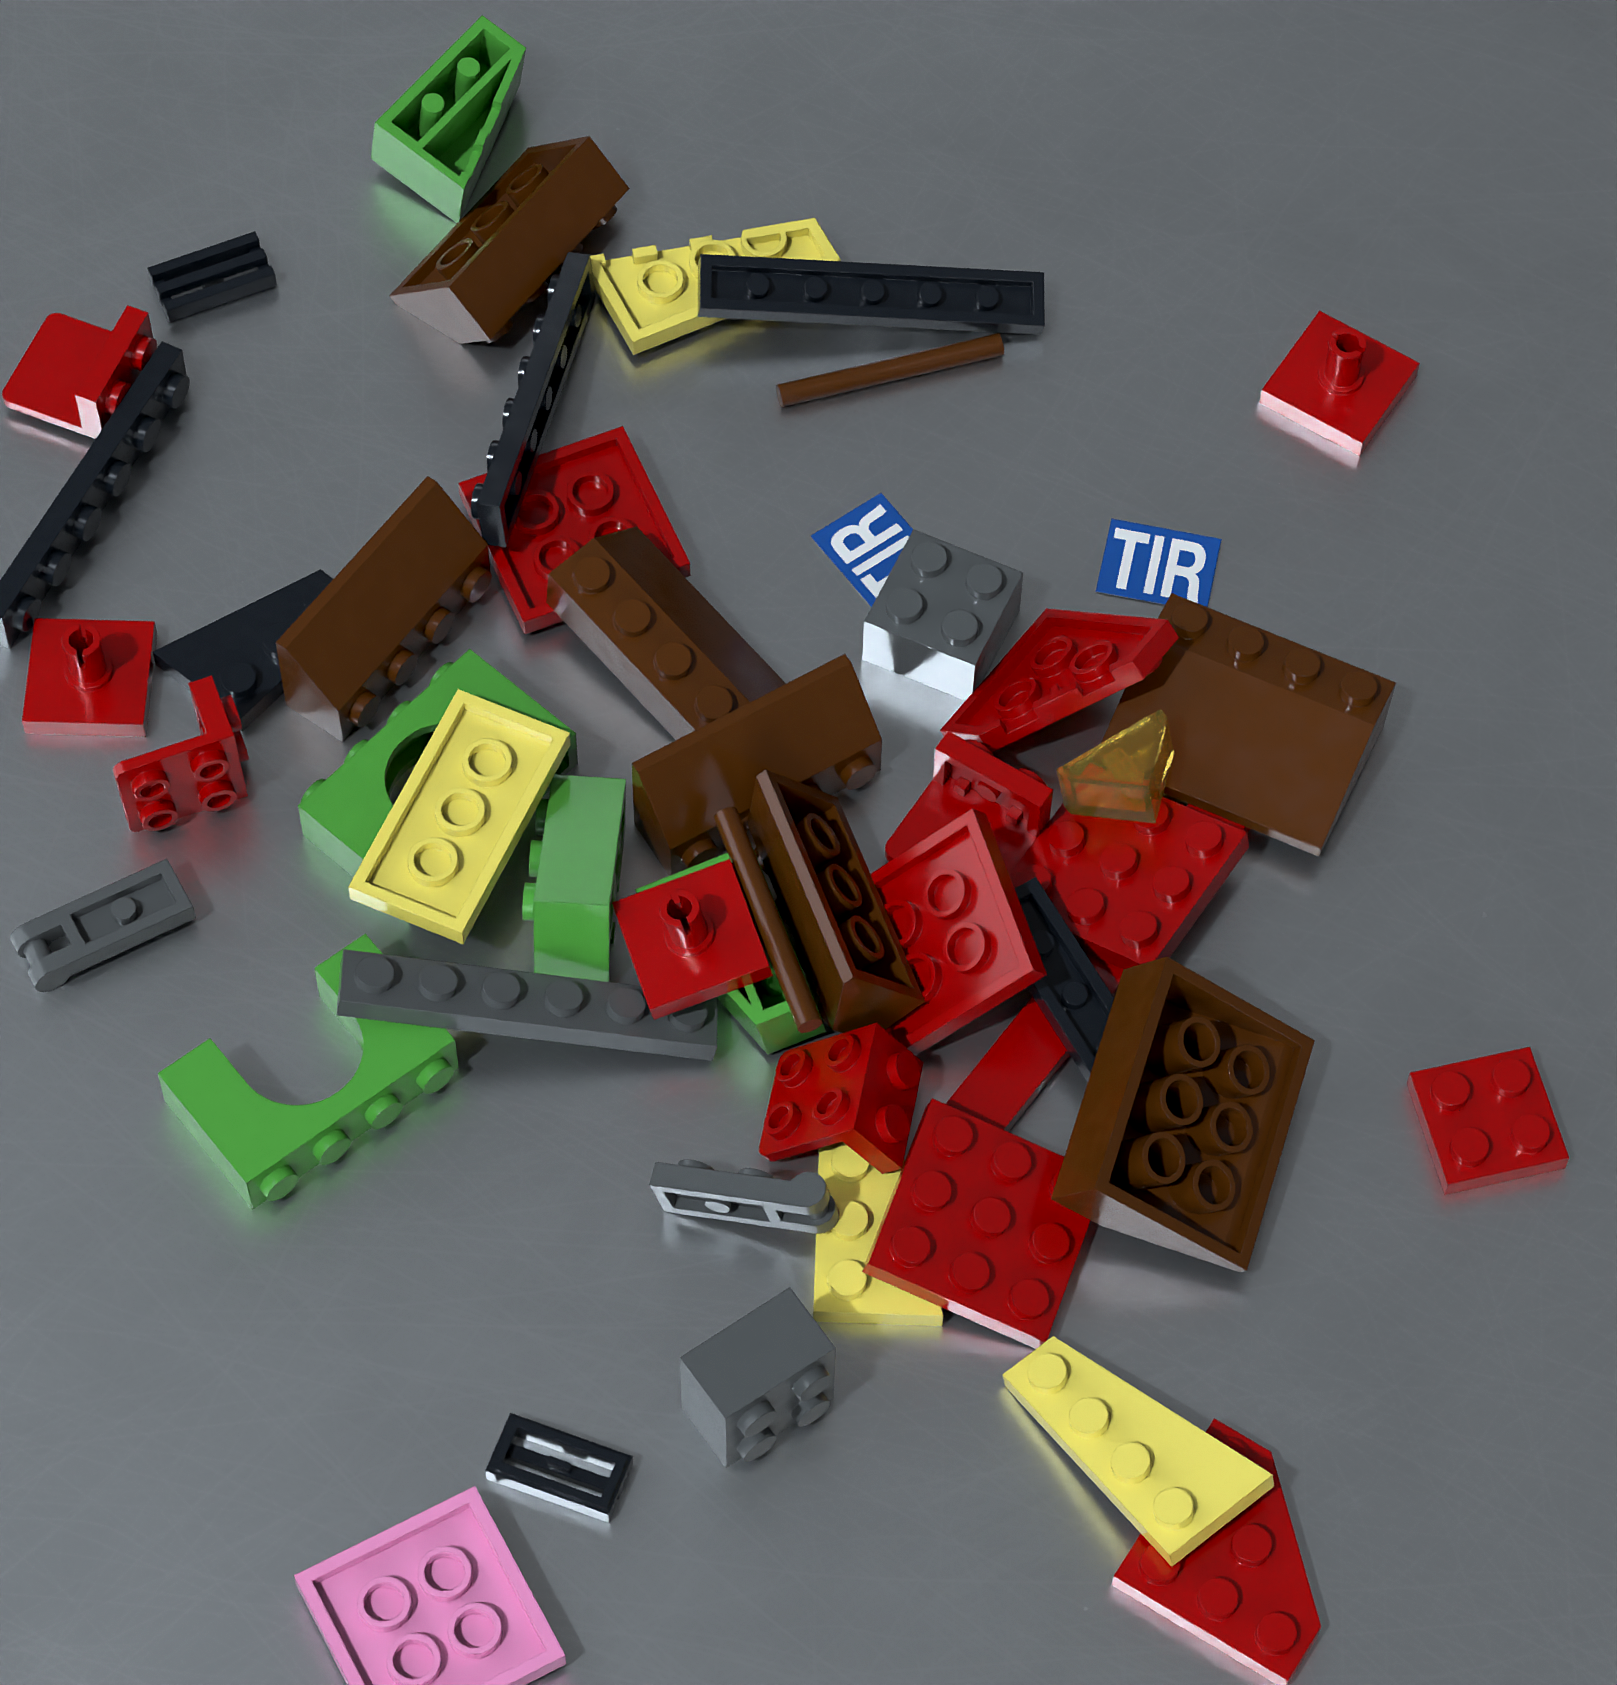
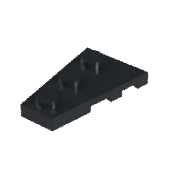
[153,569,333,732]

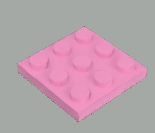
[294,1486,566,1685]

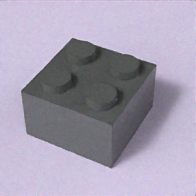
[862,529,1023,701]
[680,1287,836,1468]

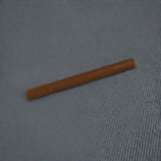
[776,333,1004,407]
[714,807,822,1033]

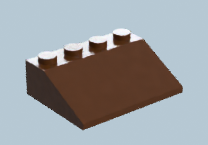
[1093,593,1396,856]
[1051,957,1315,1272]

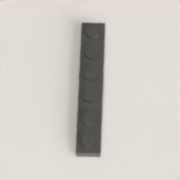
[336,949,718,1061]

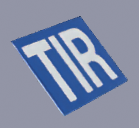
[810,493,913,607]
[1096,518,1222,607]

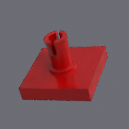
[1259,310,1420,456]
[22,618,157,737]
[612,859,773,1020]

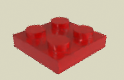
[1407,1047,1569,1195]

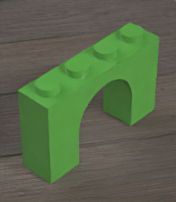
[298,649,578,877]
[158,933,459,1210]

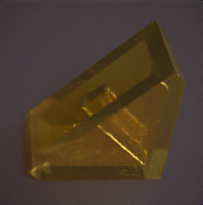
[1056,709,1174,823]

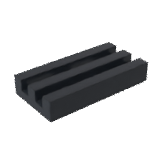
[147,231,277,323]
[485,1413,633,1523]

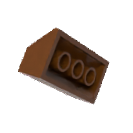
[389,136,630,344]
[276,476,492,742]
[546,526,786,740]
[632,654,882,876]
[747,769,925,1033]

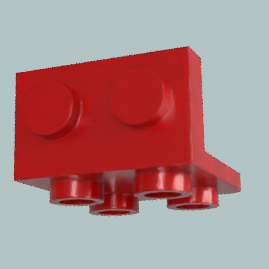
[2,305,157,439]
[113,675,249,832]
[885,731,1053,874]
[759,1023,924,1174]

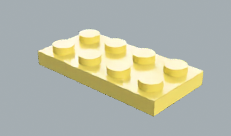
[348,689,570,944]

